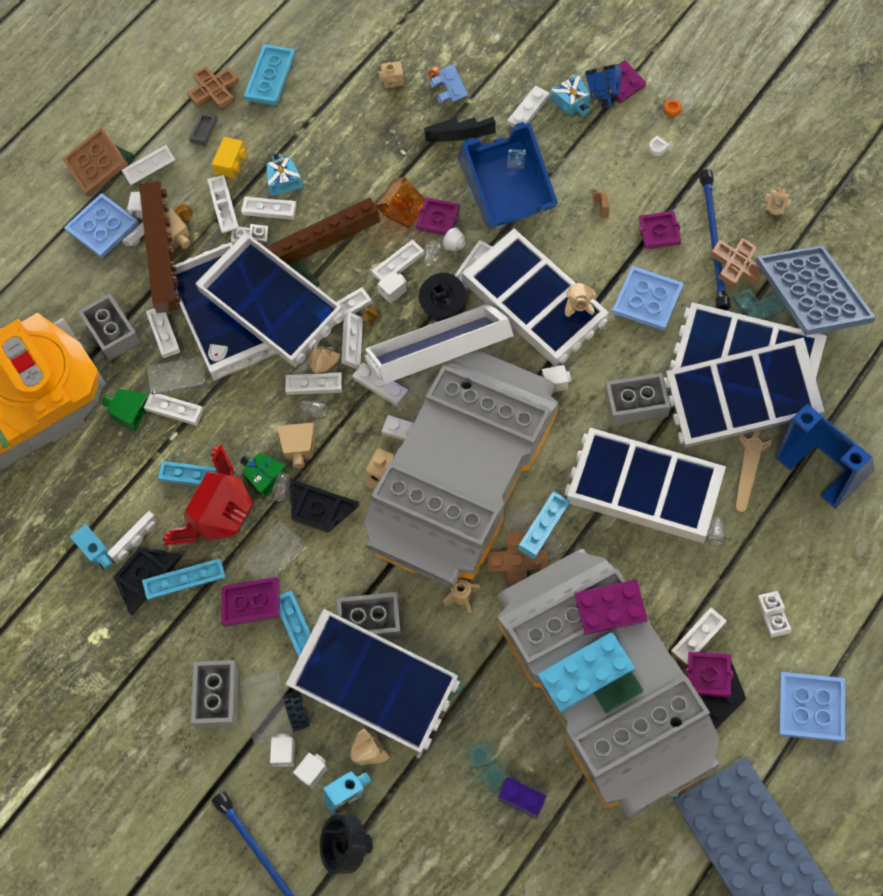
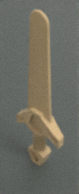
[736,413,772,512]

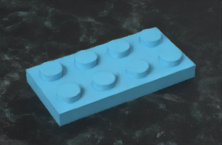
[244,44,296,106]
[538,632,635,713]

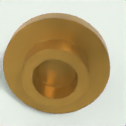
[175,204,193,222]
[362,306,381,325]

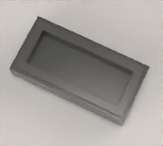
[189,113,218,146]

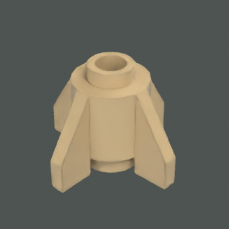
[565,283,596,317]
[307,346,341,374]
[443,579,481,615]
[350,728,390,766]

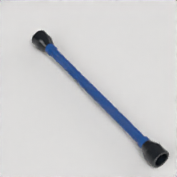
[699,169,731,311]
[211,791,294,896]

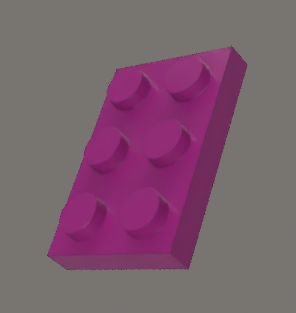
[221,577,280,627]
[574,580,648,636]

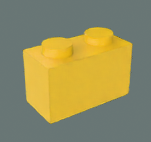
[212,137,247,179]

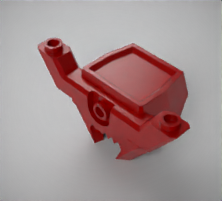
[162,444,253,546]

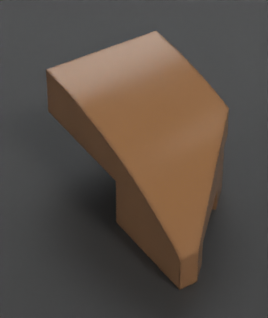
[592,189,610,218]

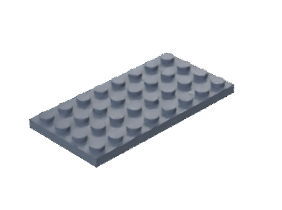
[673,757,837,896]

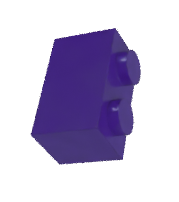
[498,777,547,820]

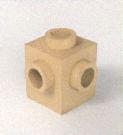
[379,61,404,88]
[764,188,792,215]

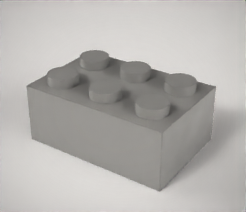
[78,293,141,361]
[604,373,670,426]
[336,592,402,644]
[191,660,239,729]

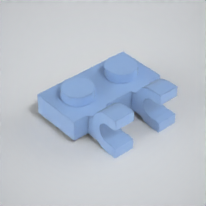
[429,64,468,104]

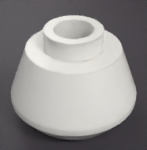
[443,228,466,251]

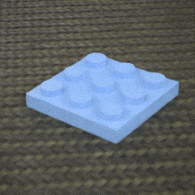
[64,193,139,259]
[612,266,684,331]
[779,672,845,742]

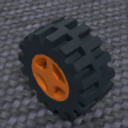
[283,691,310,732]

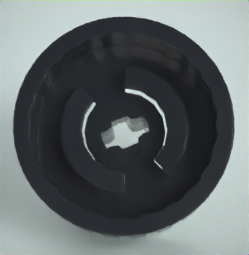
[419,272,468,322]
[319,815,373,874]

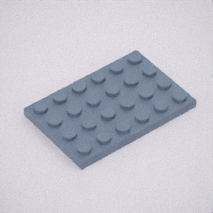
[755,245,876,336]

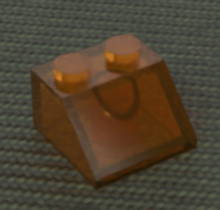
[375,177,425,228]

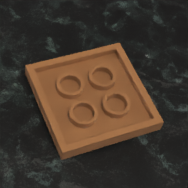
[62,127,128,196]

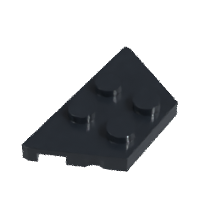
[289,479,359,533]
[114,547,182,616]
[699,661,746,729]

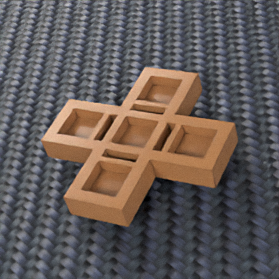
[187,66,239,109]
[710,238,763,287]
[488,531,548,588]

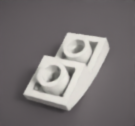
[231,224,268,245]
[758,591,791,638]

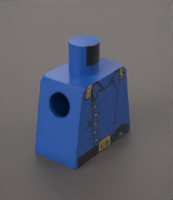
[585,64,622,108]

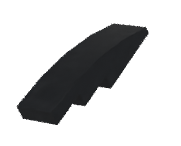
[424,117,496,142]

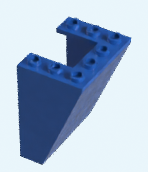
[457,122,558,229]
[775,404,875,509]

